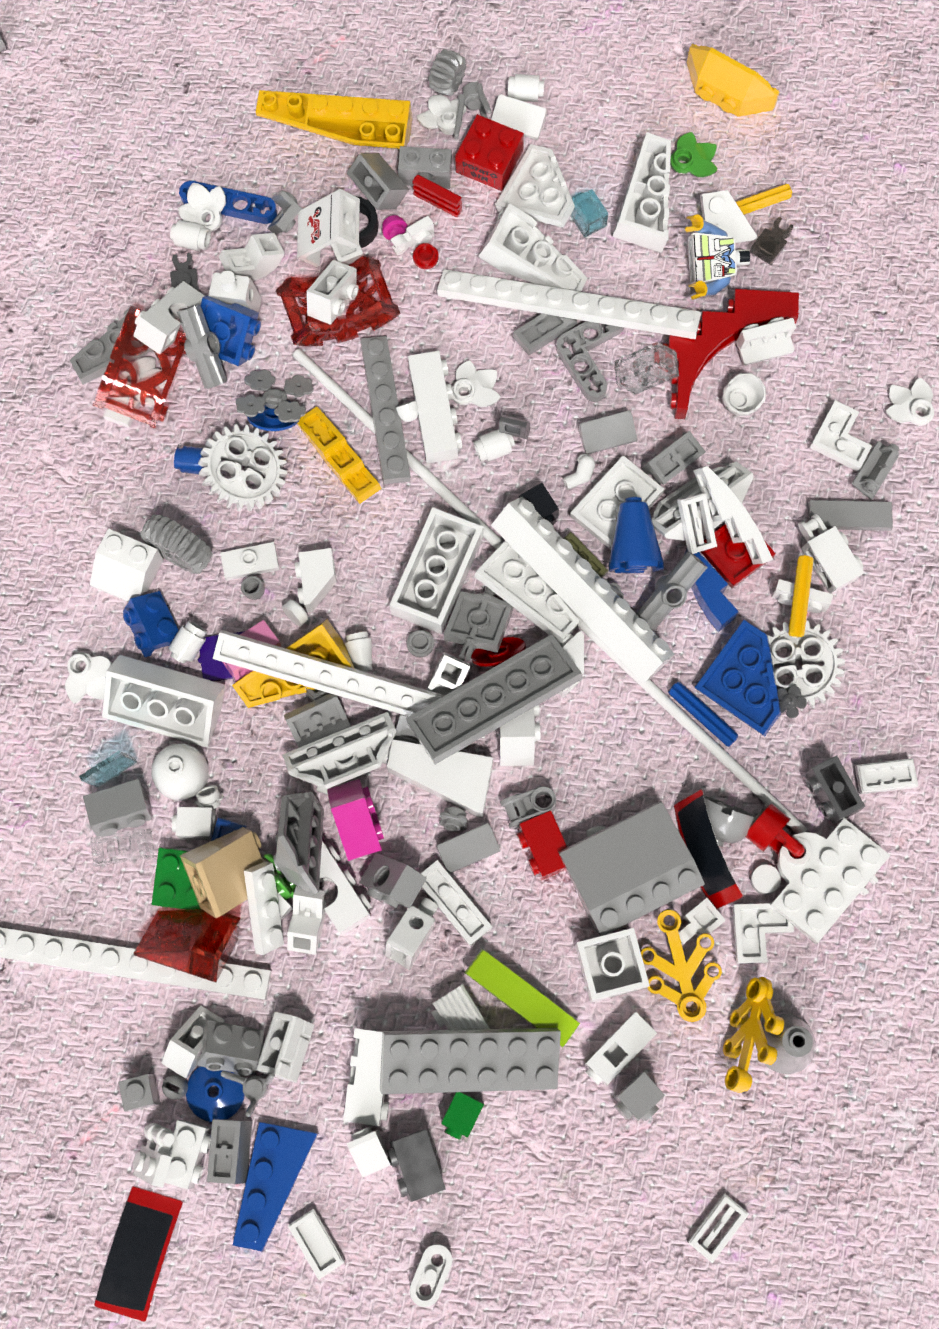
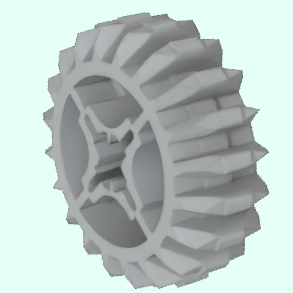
[140,515,213,574]

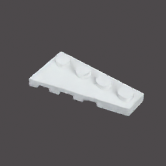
[474,540,579,644]

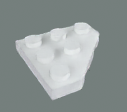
[495,144,575,227]

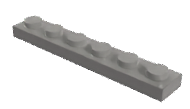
[360,336,411,485]

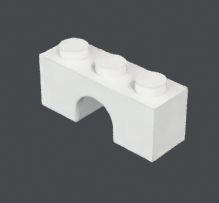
[133,281,205,354]
[319,841,372,936]

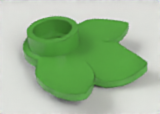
[670,132,717,177]
[264,853,297,900]

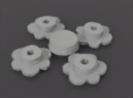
[236,370,314,423]

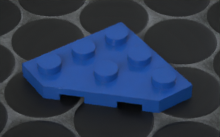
[695,620,781,737]

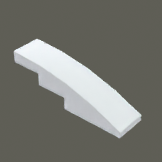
[693,466,773,565]

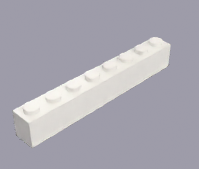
[491,497,675,683]

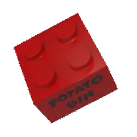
[455,114,524,191]

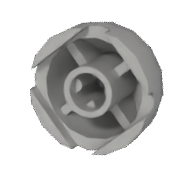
[704,796,755,847]

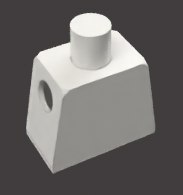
[208,271,262,320]
[385,898,438,970]

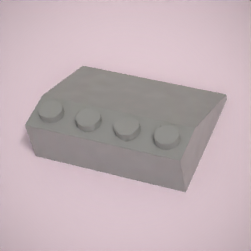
[558,801,705,936]

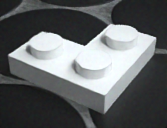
[810,400,872,472]
[732,903,794,964]

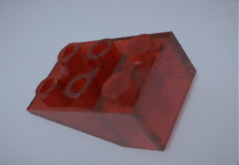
[134,909,241,983]

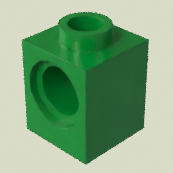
[441,1092,484,1140]

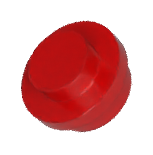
[413,243,439,269]

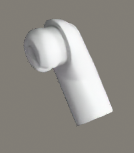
[563,454,595,490]

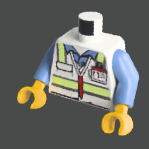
[685,214,750,300]

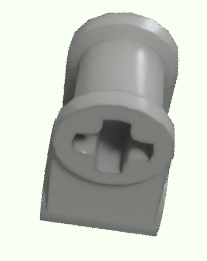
[500,787,557,829]

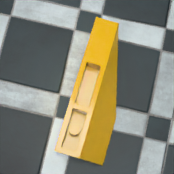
[255,90,413,149]

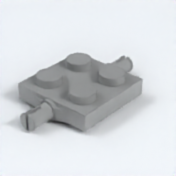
[444,586,513,662]

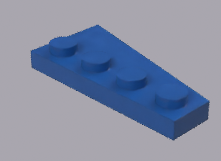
[233,1122,318,1252]

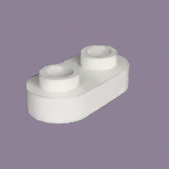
[410,1244,453,1307]

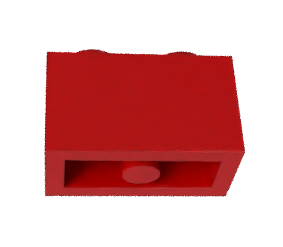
[516,811,567,881]

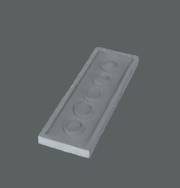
[406,634,583,765]
[380,1028,561,1094]

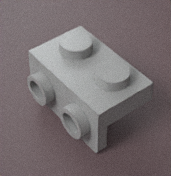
[284,693,351,748]
[197,1020,264,1076]

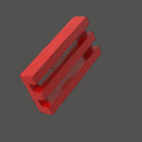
[412,175,462,218]

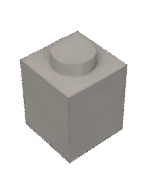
[118,1074,160,1112]

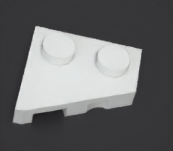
[700,190,757,243]

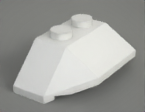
[652,461,754,541]
[282,712,396,789]

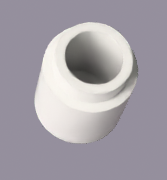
[508,74,544,102]
[170,220,211,251]
[473,429,515,462]
[169,621,207,664]

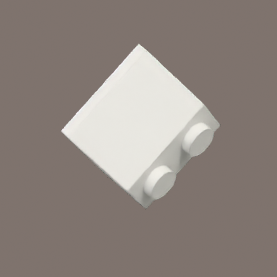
[90,528,164,602]

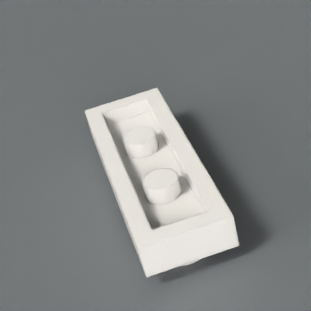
[421,860,492,946]
[244,861,284,955]

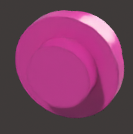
[382,215,408,240]

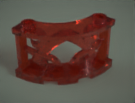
[275,256,401,346]
[92,306,186,429]

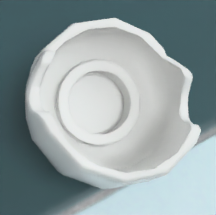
[722,373,766,416]

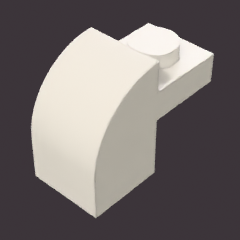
[219,233,285,281]
[426,652,470,695]
[287,886,326,955]

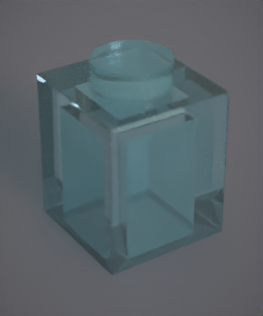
[570,189,608,238]

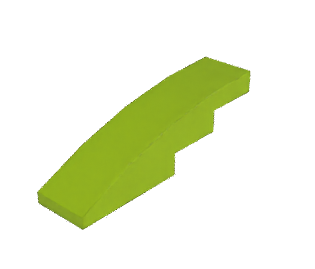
[464,949,580,1047]

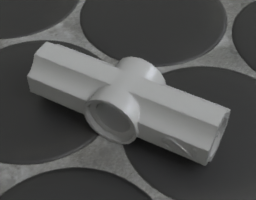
[177,304,227,389]
[636,552,708,631]

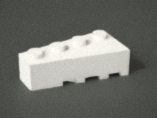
[612,132,671,253]

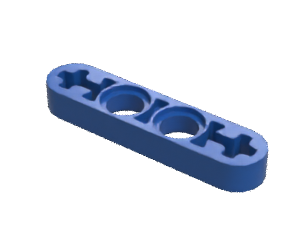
[179,181,277,224]

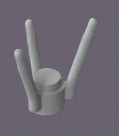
[454,82,492,138]
[221,1071,275,1117]

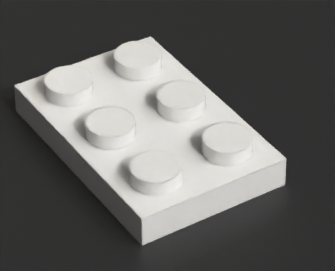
[570,456,664,550]

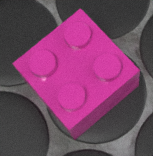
[327,779,384,861]

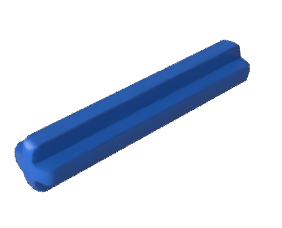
[669,682,738,747]

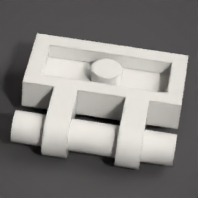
[133,1123,175,1188]

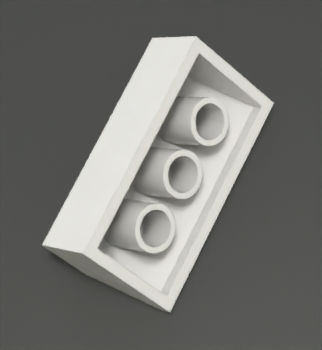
[102,655,225,748]

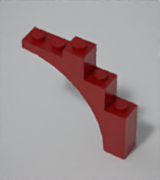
[662,289,799,419]

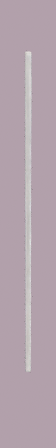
[292,348,807,834]

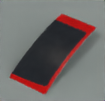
[674,789,743,909]
[94,1187,183,1322]

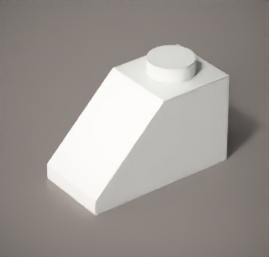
[161,1005,225,1079]

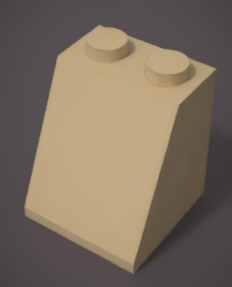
[180,827,267,918]

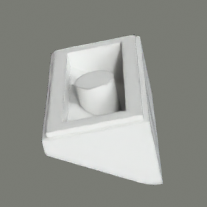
[491,94,547,140]

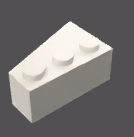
[500,705,540,766]
[343,1028,389,1126]

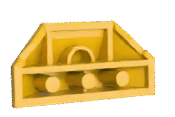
[687,44,780,117]

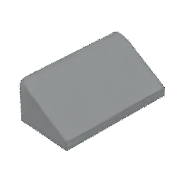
[579,410,638,454]
[437,823,501,874]

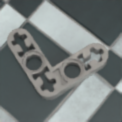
[556,321,625,402]

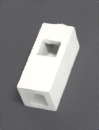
[585,1012,657,1085]

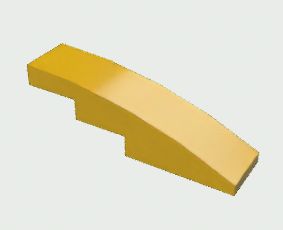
[297,406,381,504]

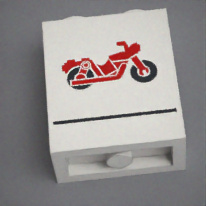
[297,189,360,267]

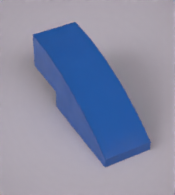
[684,548,738,633]

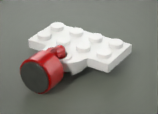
[746,803,890,944]

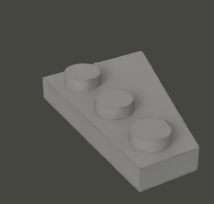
[70,306,153,385]

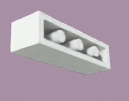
[408,351,462,464]

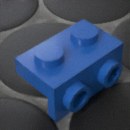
[123,591,179,657]

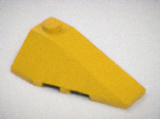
[232,619,355,708]

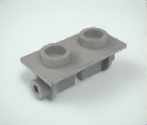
[851,441,899,500]

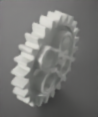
[198,424,287,512]
[766,621,845,711]

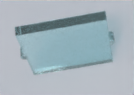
[79,751,137,787]

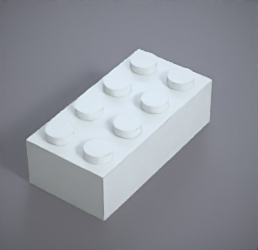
[389,507,484,634]

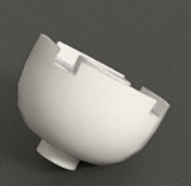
[151,744,209,801]

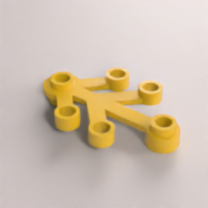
[641,909,722,1022]
[723,977,784,1093]

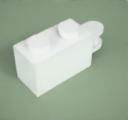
[798,514,864,594]

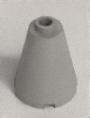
[756,1014,816,1074]

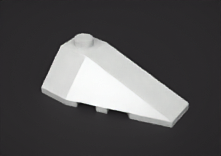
[478,203,587,292]

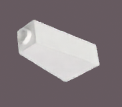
[383,740,493,818]

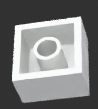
[575,928,650,1003]

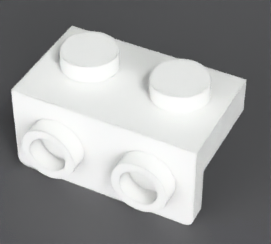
[736,317,796,366]

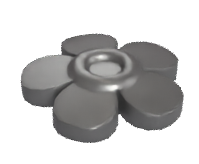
[778,686,807,718]

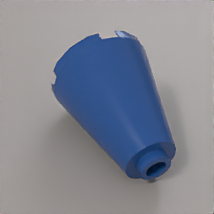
[608,497,664,573]

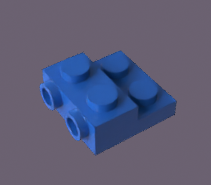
[201,295,261,366]

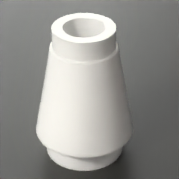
[345,632,373,672]

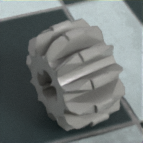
[428,49,467,96]

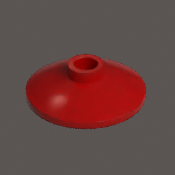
[471,637,526,667]

